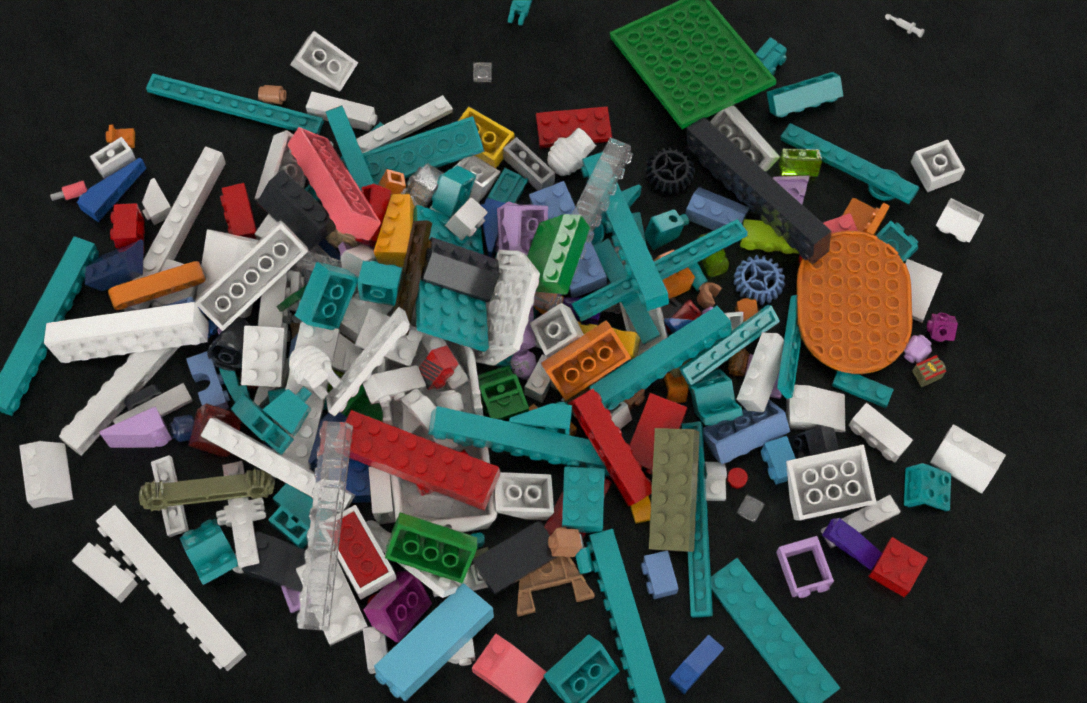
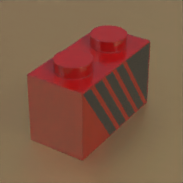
[419,345,459,390]

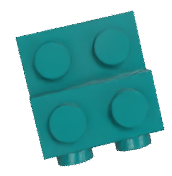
[876,221,919,262]

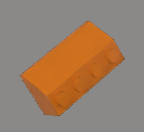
[541,321,631,401]

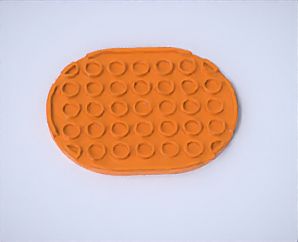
[797,231,912,374]

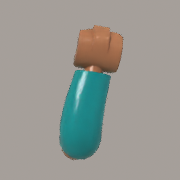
[688,262,722,309]

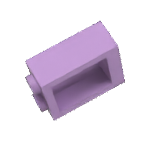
[776,536,834,598]

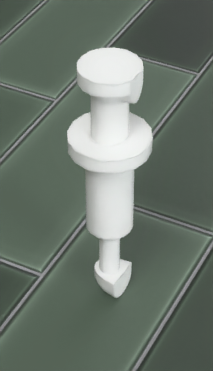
[885,14,925,37]

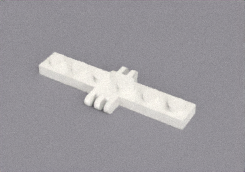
[216,461,266,568]

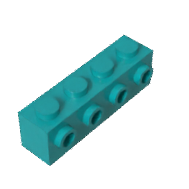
[767,72,843,117]

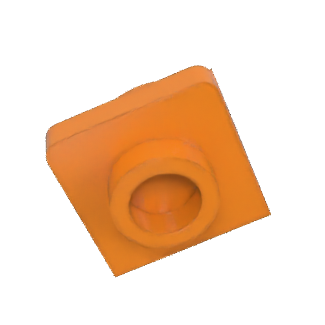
[106,125,135,148]
[664,373,688,403]

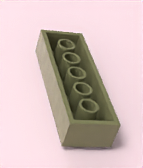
[649,428,699,552]

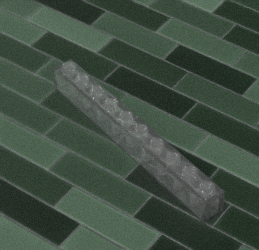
[533,137,633,311]
[297,421,353,631]

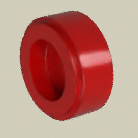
[727,468,748,489]

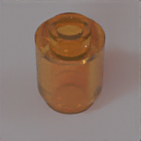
[728,348,750,377]

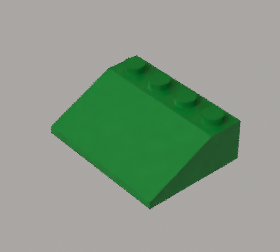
[527,214,590,294]

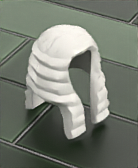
[547,128,596,176]
[289,345,343,401]

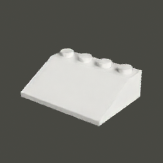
[195,229,259,318]
[786,445,877,520]

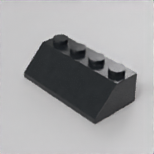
[257,170,336,252]
[421,237,499,302]

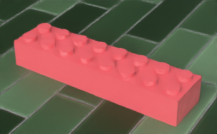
[287,127,381,241]

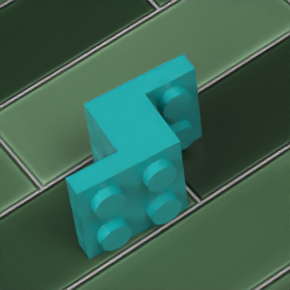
[688,369,743,426]
[180,518,239,585]

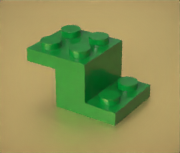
[478,365,529,420]

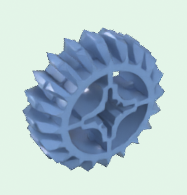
[734,255,785,305]

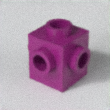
[927,313,958,342]

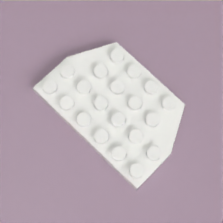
[472,250,540,366]

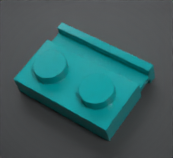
[488,168,529,204]

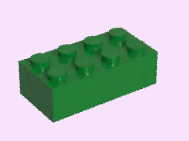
[385,512,477,584]

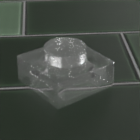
[473,63,492,82]
[737,495,764,523]

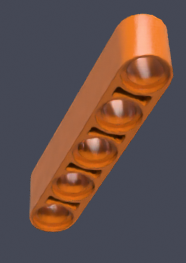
[108,261,206,310]

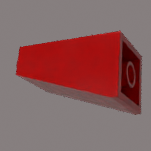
[630,393,687,475]

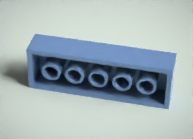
[529,181,607,298]

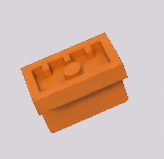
[842,198,890,235]

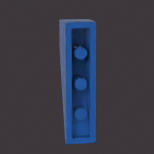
[77,158,146,222]

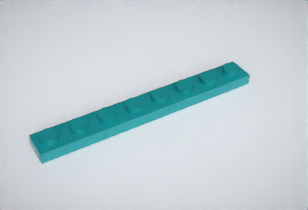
[781,123,919,204]

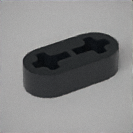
[124,384,162,411]

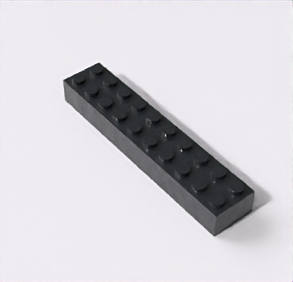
[686,117,832,265]

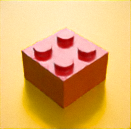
[110,203,145,254]
[869,537,928,597]

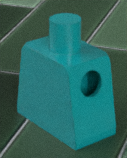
[644,210,689,250]
[263,386,312,437]

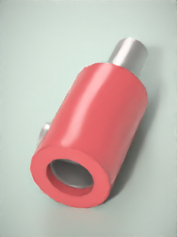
[50,181,87,201]

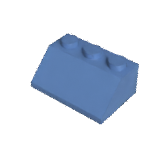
[686,187,749,230]

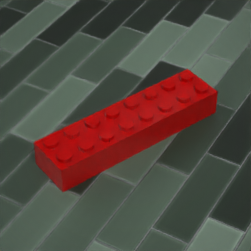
[334,410,500,511]

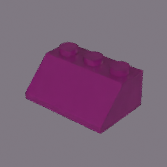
[363,571,432,642]

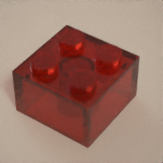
[189,403,241,457]

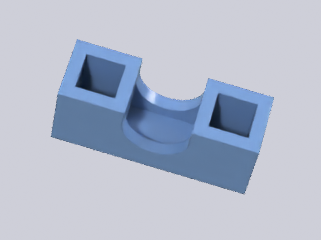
[187,352,230,416]

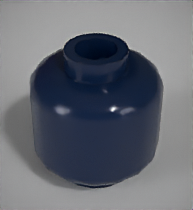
[169,415,200,442]

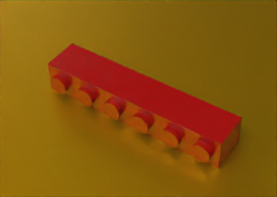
[568,388,652,506]

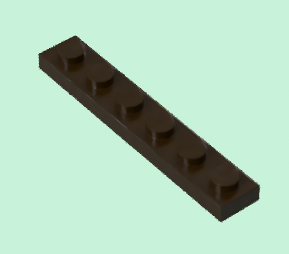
[393,220,432,336]

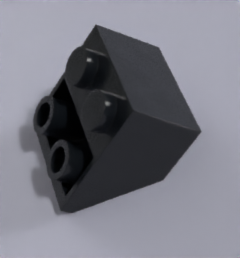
[789,425,839,459]

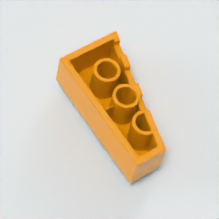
[374,194,415,267]

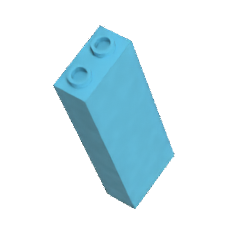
[374,583,494,701]

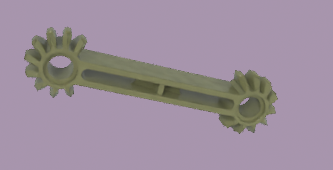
[139,469,275,512]

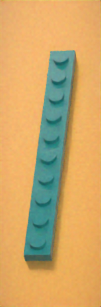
[146,74,324,135]
[572,219,748,322]
[682,421,713,618]

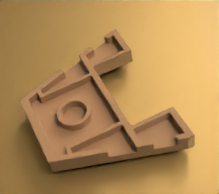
[517,556,595,617]

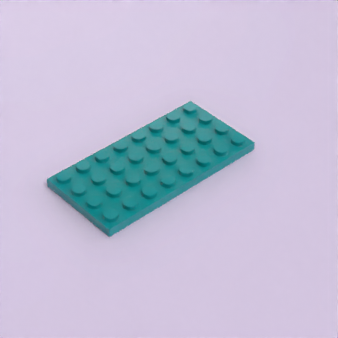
[413,205,489,352]

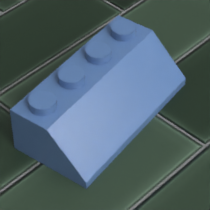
[703,400,790,464]

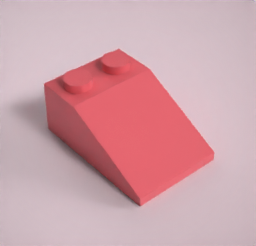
[472,634,546,703]

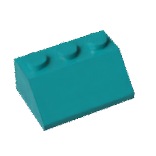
[543,635,619,703]

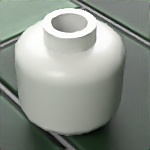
[436,390,464,412]

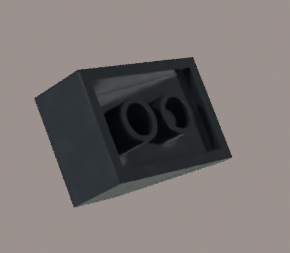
[242,532,317,593]

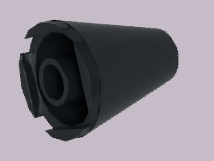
[207,317,250,371]

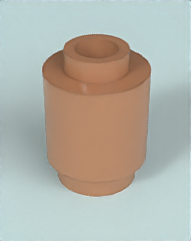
[258,85,286,104]

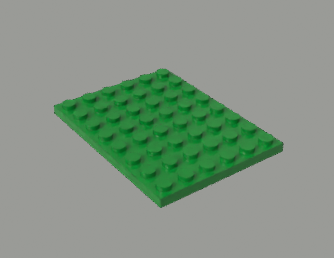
[610,0,776,129]

